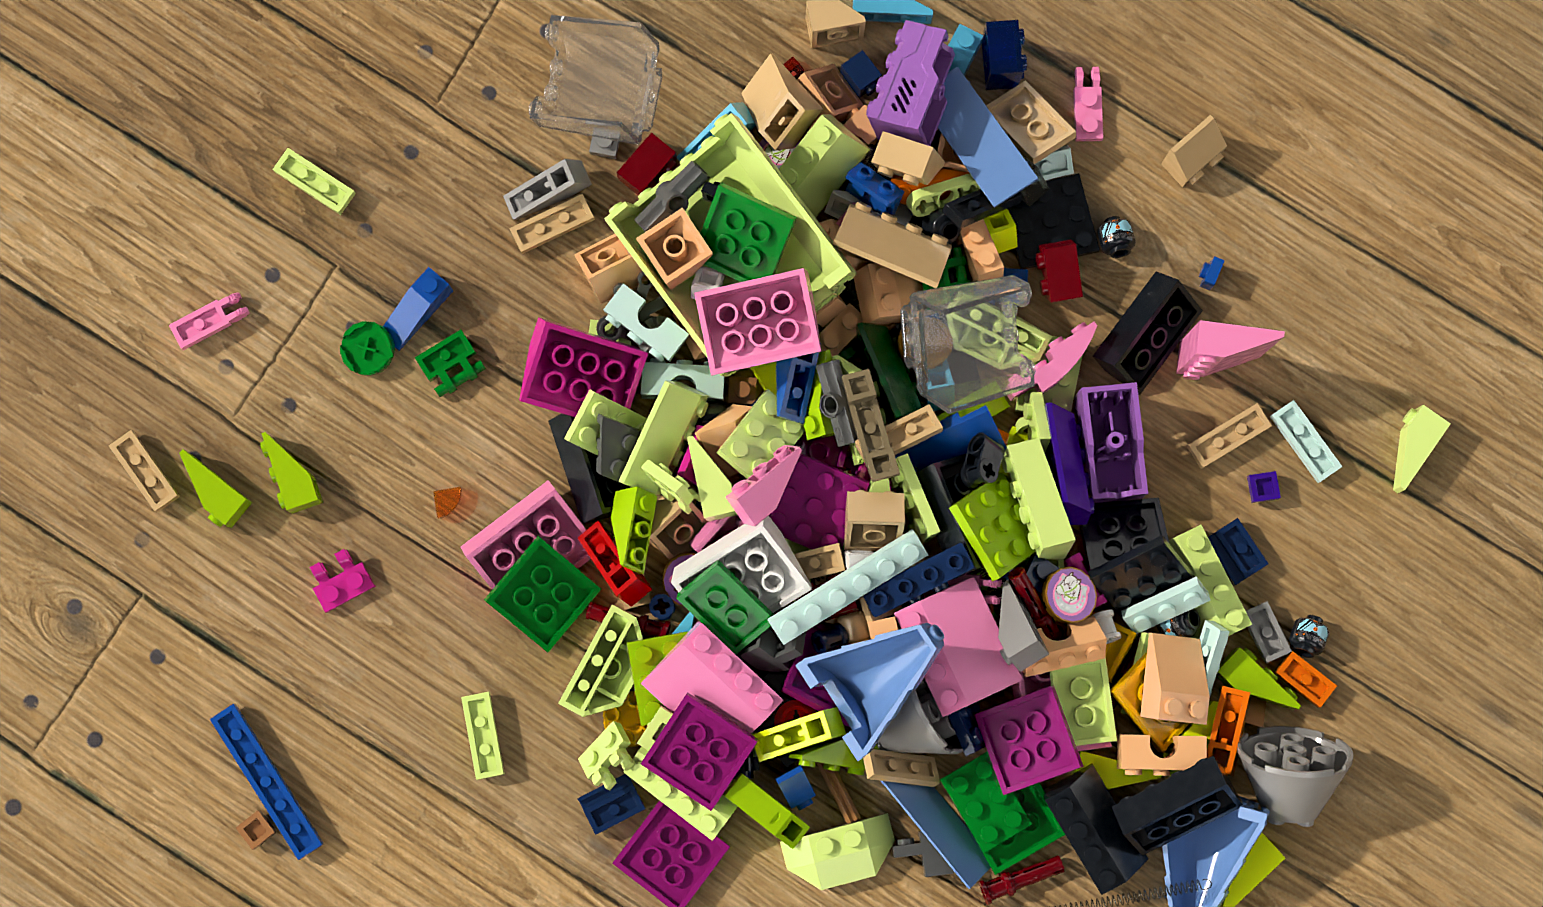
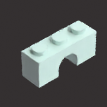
[603,283,689,362]
[641,358,725,402]

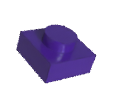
[1247,471,1281,503]

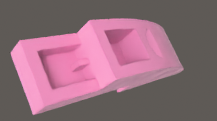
[1005,321,1097,401]

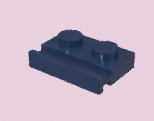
[1208,518,1268,586]
[577,774,646,835]

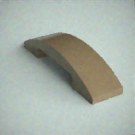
[842,369,900,482]

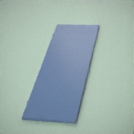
[938,66,1038,208]
[881,781,991,889]

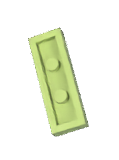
[273,148,356,215]
[461,692,505,780]

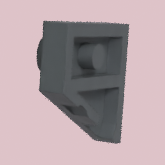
[596,414,642,483]

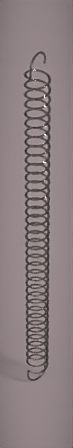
[1049,879,1212,907]

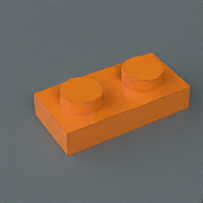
[1274,651,1337,708]

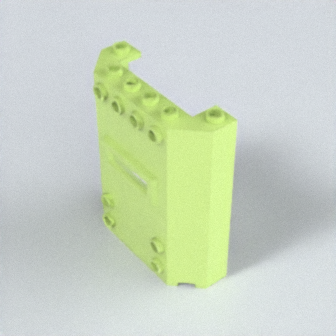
[604,113,857,377]

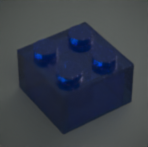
[981,20,1027,91]

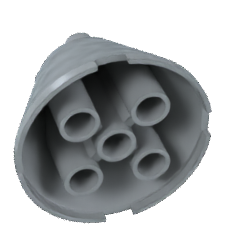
[877,678,963,754]
[1237,726,1354,827]

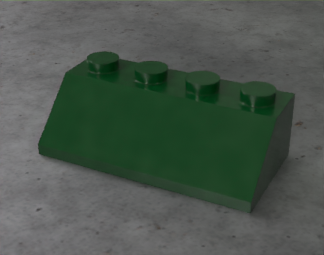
[856,322,926,424]

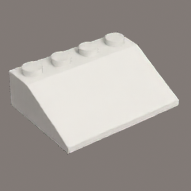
[671,516,812,613]

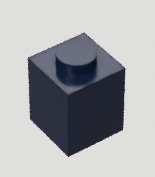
[840,50,882,98]

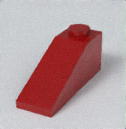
[578,521,652,607]

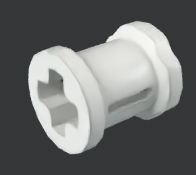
[1091,610,1121,644]

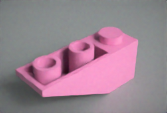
[726,445,802,526]

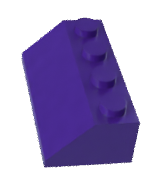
[1045,402,1094,526]

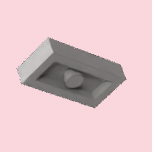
[1246,601,1292,663]

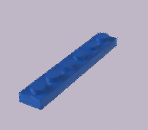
[210,704,324,860]

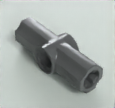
[634,161,710,232]
[816,359,858,447]

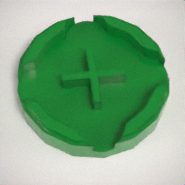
[340,321,395,375]

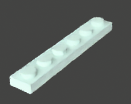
[768,529,928,645]

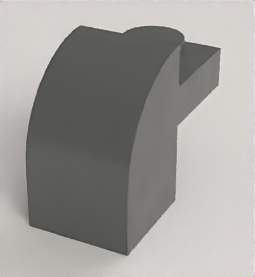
[739,628,806,672]
[892,831,954,877]

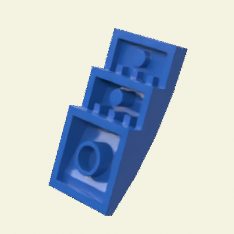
[895,405,1006,472]

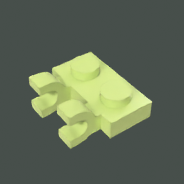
[1015,392,1051,453]
[641,459,700,515]
[578,721,635,790]

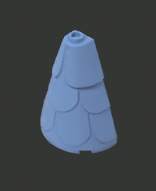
[795,623,944,761]
[1162,796,1270,907]

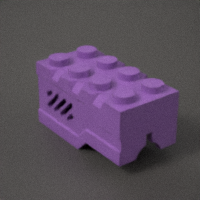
[866,20,955,146]
[1074,382,1149,503]

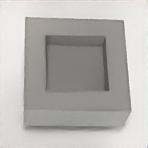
[589,126,621,159]

